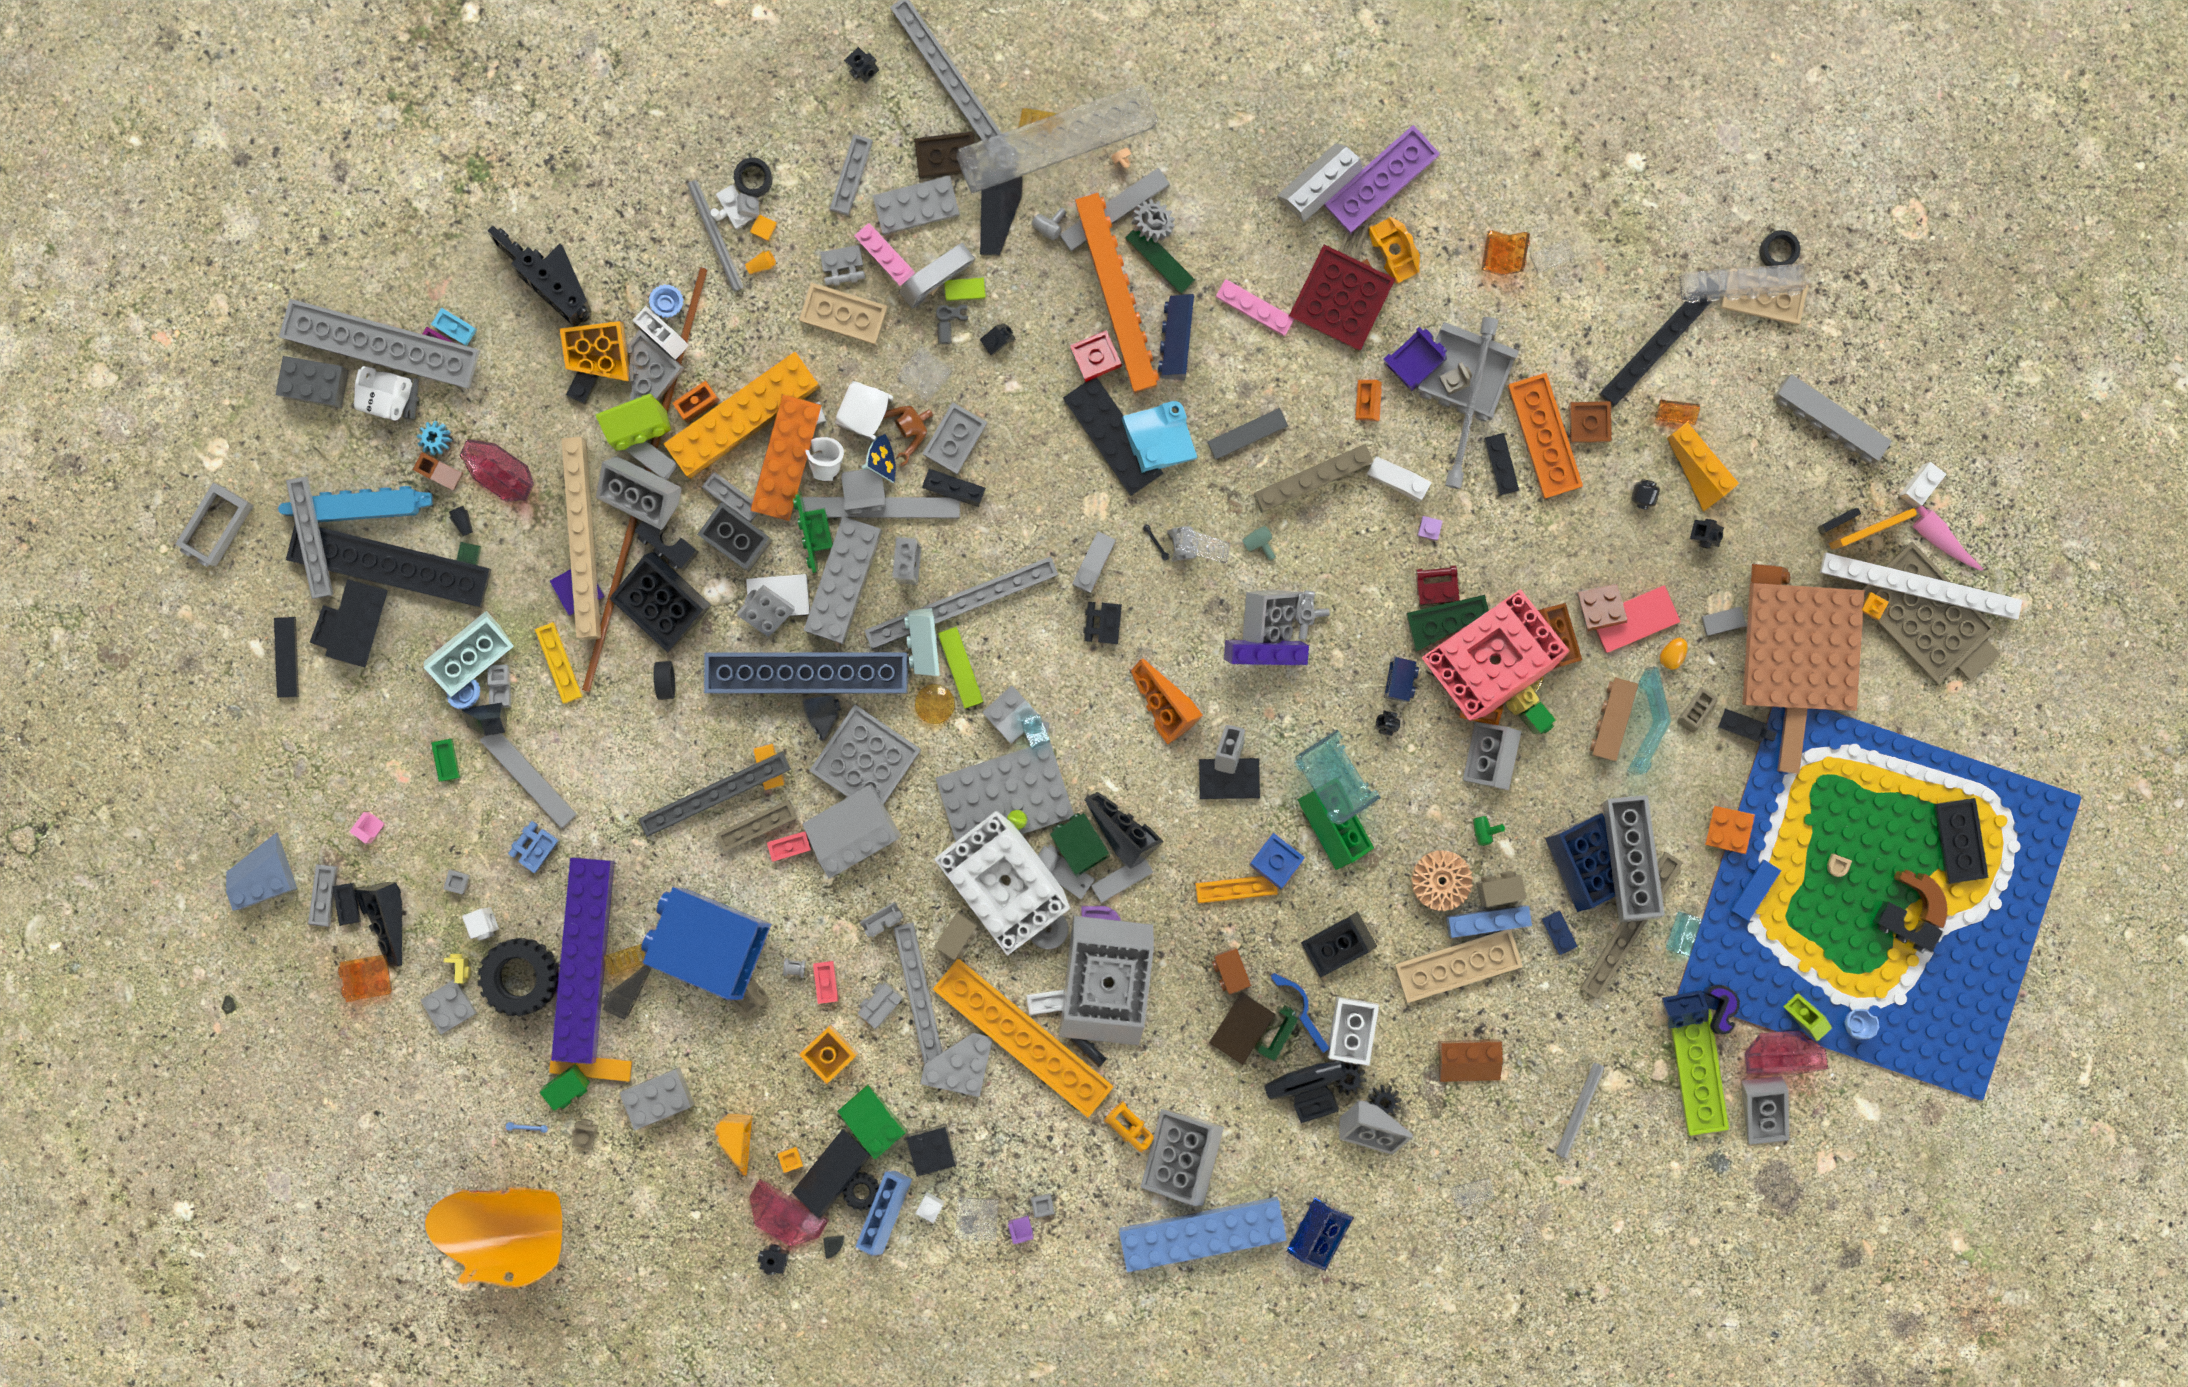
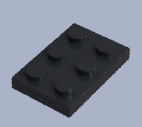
[1199,758,1260,799]

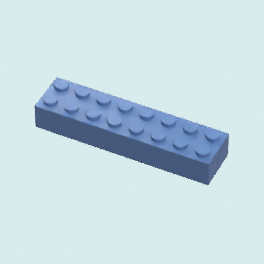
[1119,1197,1287,1272]

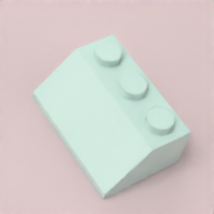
[904,608,940,676]

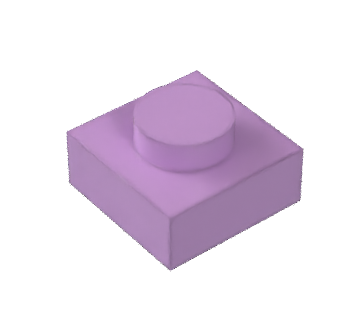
[1417,516,1442,541]

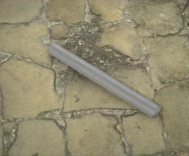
[688,180,743,291]

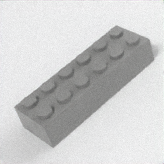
[804,516,883,644]
[1603,795,1665,922]

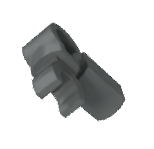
[936,305,968,345]

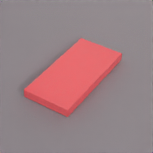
[1596,585,1681,653]

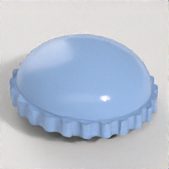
[648,284,684,318]
[446,679,480,709]

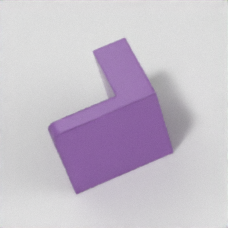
[1008,1215,1034,1244]

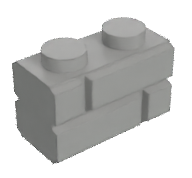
[1215,725,1245,774]
[858,982,904,1029]

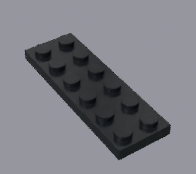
[1063,377,1164,496]

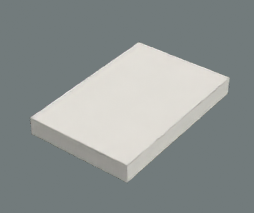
[746,574,810,616]

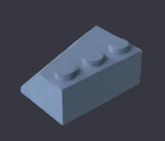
[226,832,298,911]

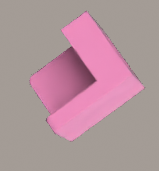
[349,812,385,844]

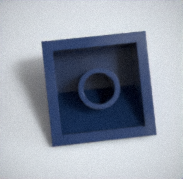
[1384,657,1419,702]

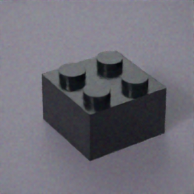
[906,1124,957,1177]

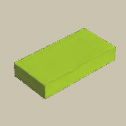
[944,278,986,301]

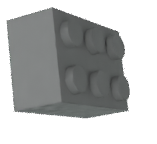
[275,356,349,409]
[697,502,773,572]

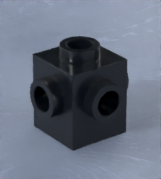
[844,47,879,84]
[1690,519,1724,549]
[757,1244,790,1275]

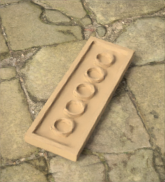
[1394,929,1523,1003]

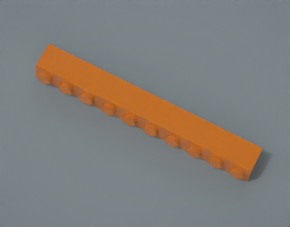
[1075,192,1159,393]

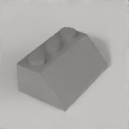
[1463,722,1521,790]

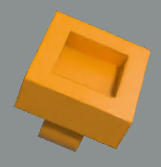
[1862,592,1889,620]

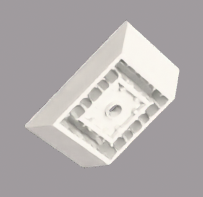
[934,811,1070,956]

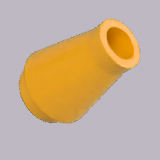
[745,250,776,274]

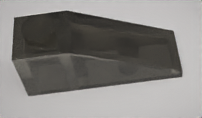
[602,965,652,1020]

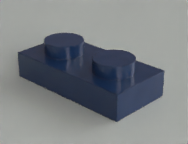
[1541,910,1578,955]

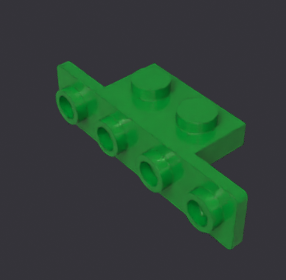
[793,492,833,573]

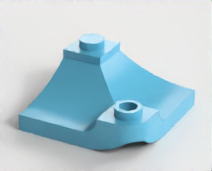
[1122,401,1197,472]

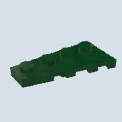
[1406,595,1489,652]

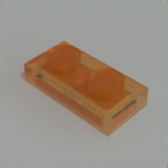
[1655,399,1700,425]

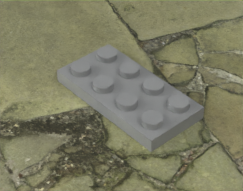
[873,176,960,235]

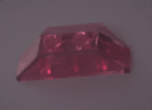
[459,439,534,502]
[1744,1031,1828,1076]
[749,1179,829,1246]

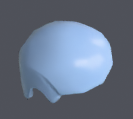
[1844,1009,1879,1039]

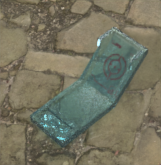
[1627,666,1671,775]

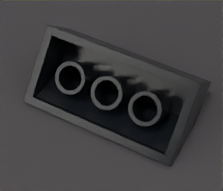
[325,579,388,668]

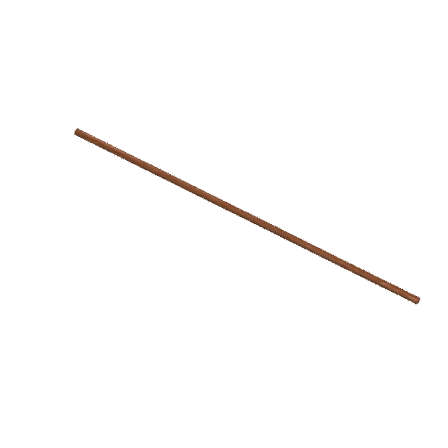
[582,267,708,692]

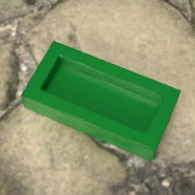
[431,738,460,782]

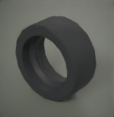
[733,157,773,198]
[1759,230,1801,270]
[653,661,675,700]

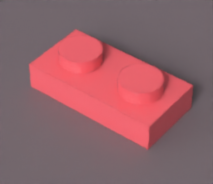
[767,831,812,862]
[813,961,839,1004]

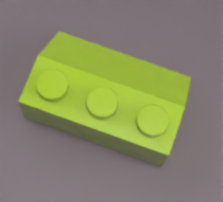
[595,393,671,451]

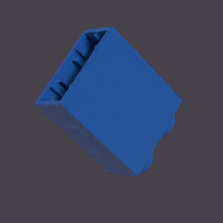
[641,887,772,1000]

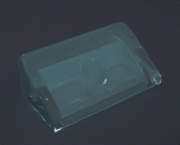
[1666,911,1702,957]

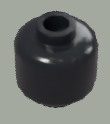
[1631,479,1660,510]

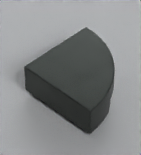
[823,1235,844,1259]

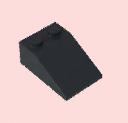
[1301,911,1377,978]

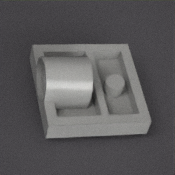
[737,585,795,637]

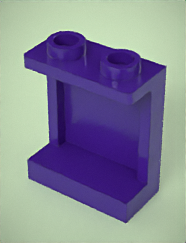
[1383,327,1447,392]

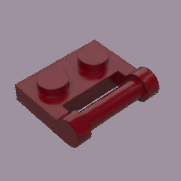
[1416,565,1460,605]

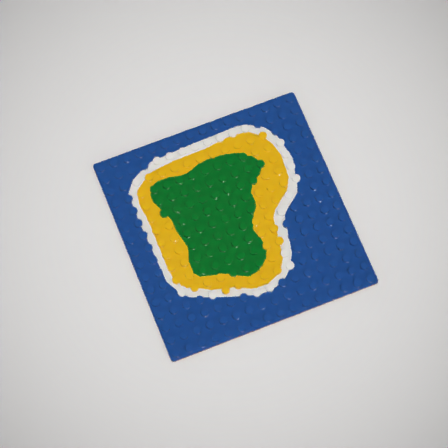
[1677,706,2081,1100]

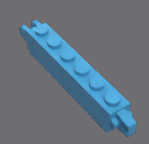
[278,486,433,523]

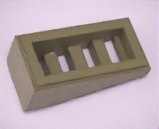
[1677,687,1718,733]

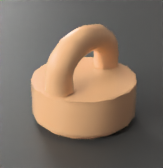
[1111,147,1131,168]

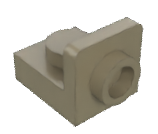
[1439,362,1472,396]
[572,1119,598,1150]

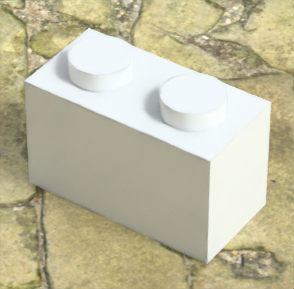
[1899,462,1946,508]

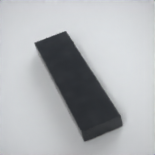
[274,617,299,698]

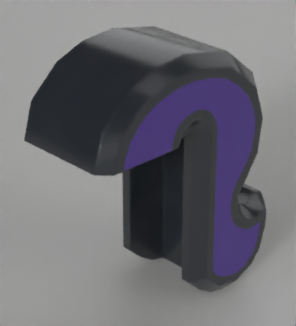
[1702,985,1740,1035]

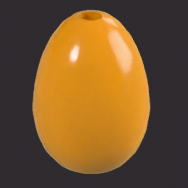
[1660,637,1688,670]

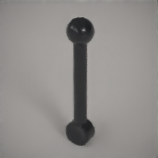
[1143,524,1170,561]

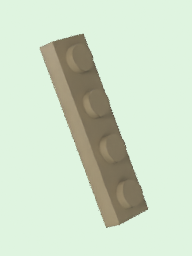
[716,800,798,852]

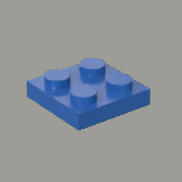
[1249,833,1305,890]

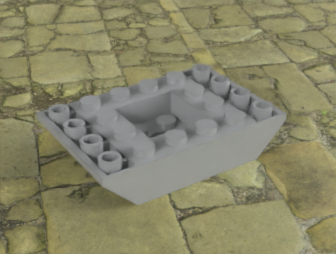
[1059,916,1154,1045]

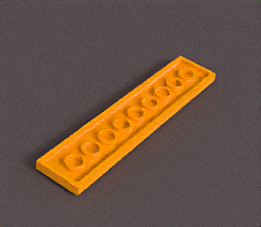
[932,958,1114,1118]

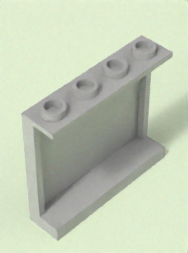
[1416,322,1519,422]

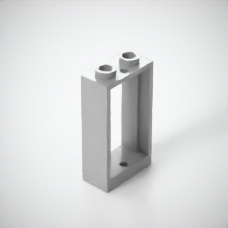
[176,482,254,567]
[892,537,922,585]

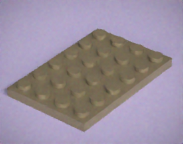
[1861,542,1996,684]

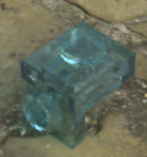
[1021,714,1050,749]

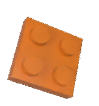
[1705,806,1755,854]

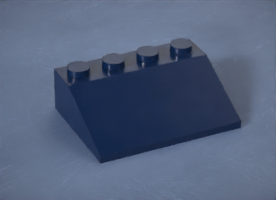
[1545,813,1615,912]

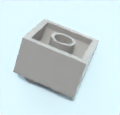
[982,685,1041,744]

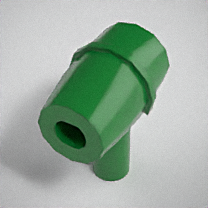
[1473,816,1505,846]

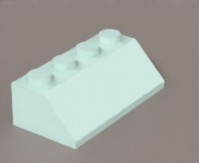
[424,611,514,697]

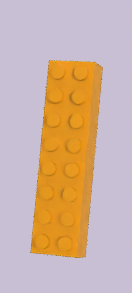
[663,352,821,479]

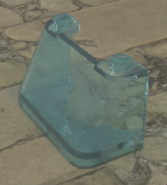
[1294,729,1381,825]

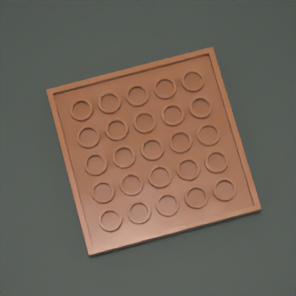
[1742,583,1865,711]

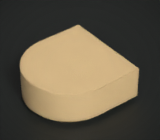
[1827,853,1852,877]

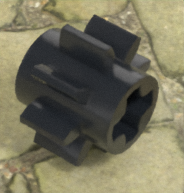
[1376,710,1401,736]

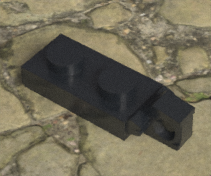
[1718,708,1777,742]

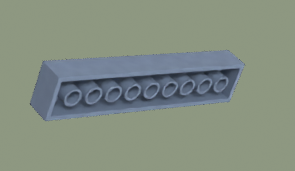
[704,652,908,694]

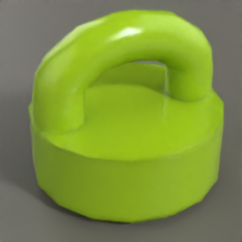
[1007,810,1027,830]

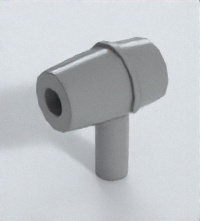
[1031,208,1067,241]

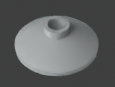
[1030,915,1068,949]

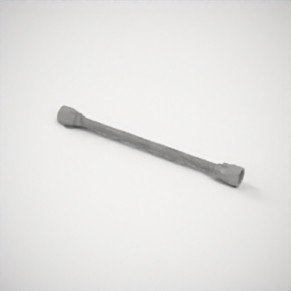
[1445,317,1499,489]

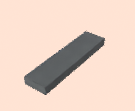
[1207,408,1288,460]

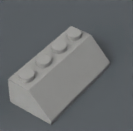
[1277,143,1363,223]
[596,456,682,530]

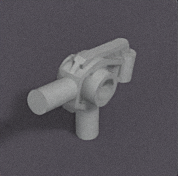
[1295,590,1330,640]

